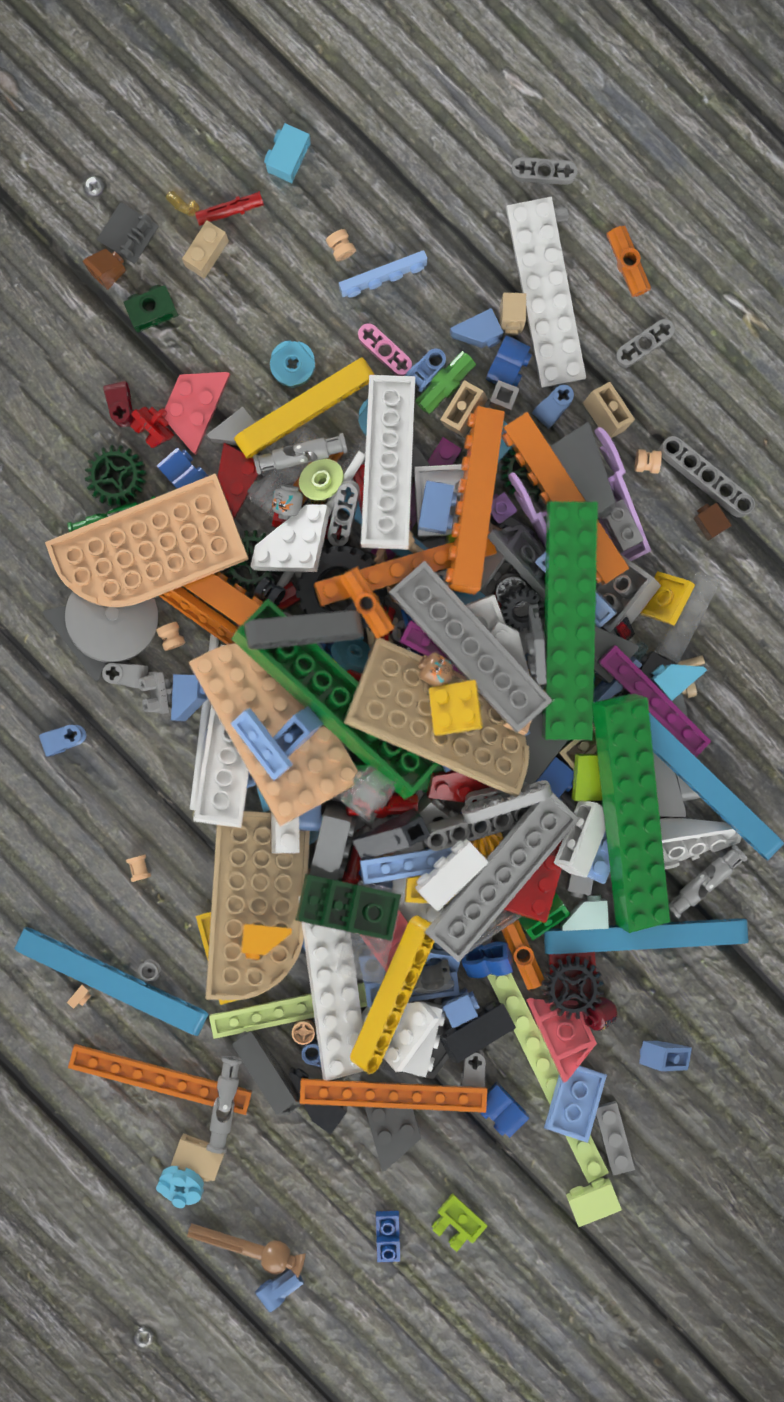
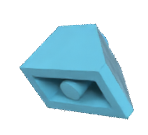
[650,664,707,701]

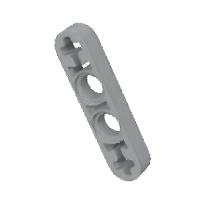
[461,781,552,824]

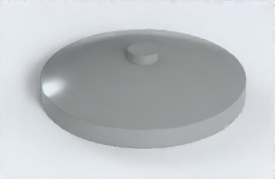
[65,591,158,663]

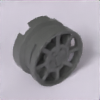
[495,572,527,608]

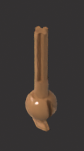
[187,1223,306,1278]

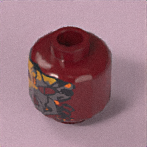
[583,997,617,1031]

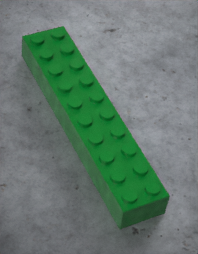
[542,501,598,740]
[231,599,439,800]
[592,694,670,933]

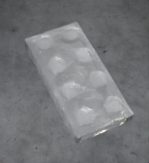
[336,881,405,984]

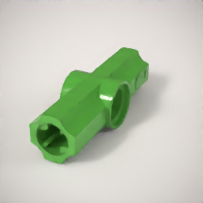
[415,351,476,415]

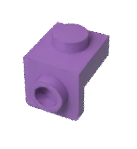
[490,493,517,524]

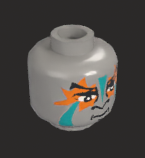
[271,485,303,520]

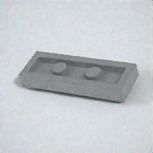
[596,1101,635,1176]

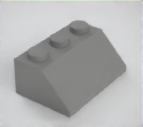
[596,554,661,636]

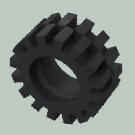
[500,586,544,632]

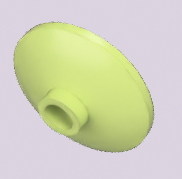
[299,459,344,500]

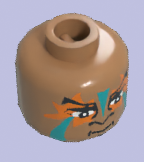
[417,652,454,687]

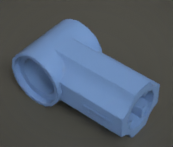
[255,1269,304,1312]

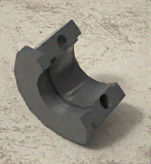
[413,959,454,994]

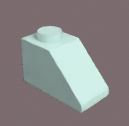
[560,895,609,931]

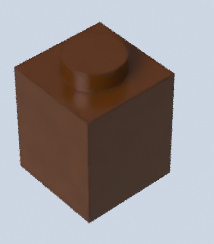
[693,503,732,541]

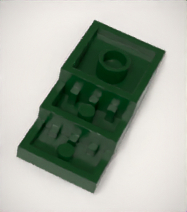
[295,874,401,941]

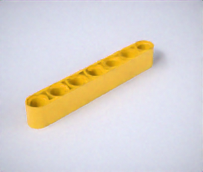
[234,357,375,458]
[350,915,435,1074]

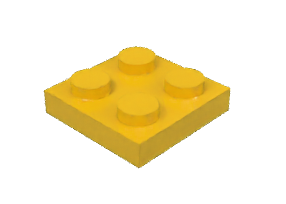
[640,571,695,626]
[429,680,483,736]

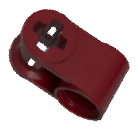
[103,381,134,428]

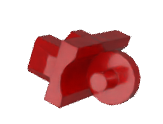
[130,406,174,448]

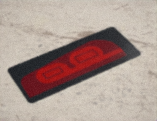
[614,616,635,641]

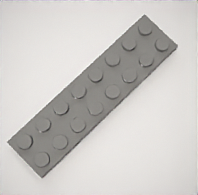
[389,561,552,733]
[425,792,579,962]

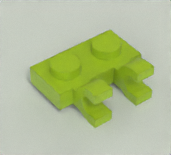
[432,1193,488,1252]

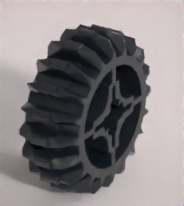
[541,956,604,1019]

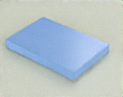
[544,1066,607,1143]

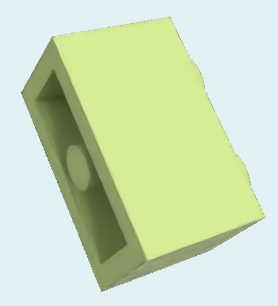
[566,1178,622,1227]

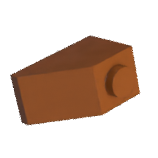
[83,248,126,290]

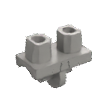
[139,671,173,714]

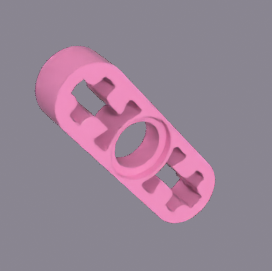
[358,324,412,376]

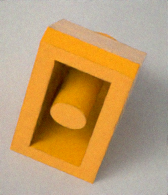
[240,924,292,959]

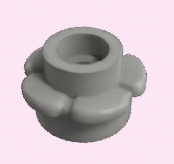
[138,959,161,982]

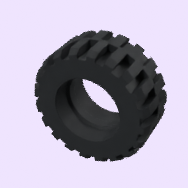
[296,546,387,615]

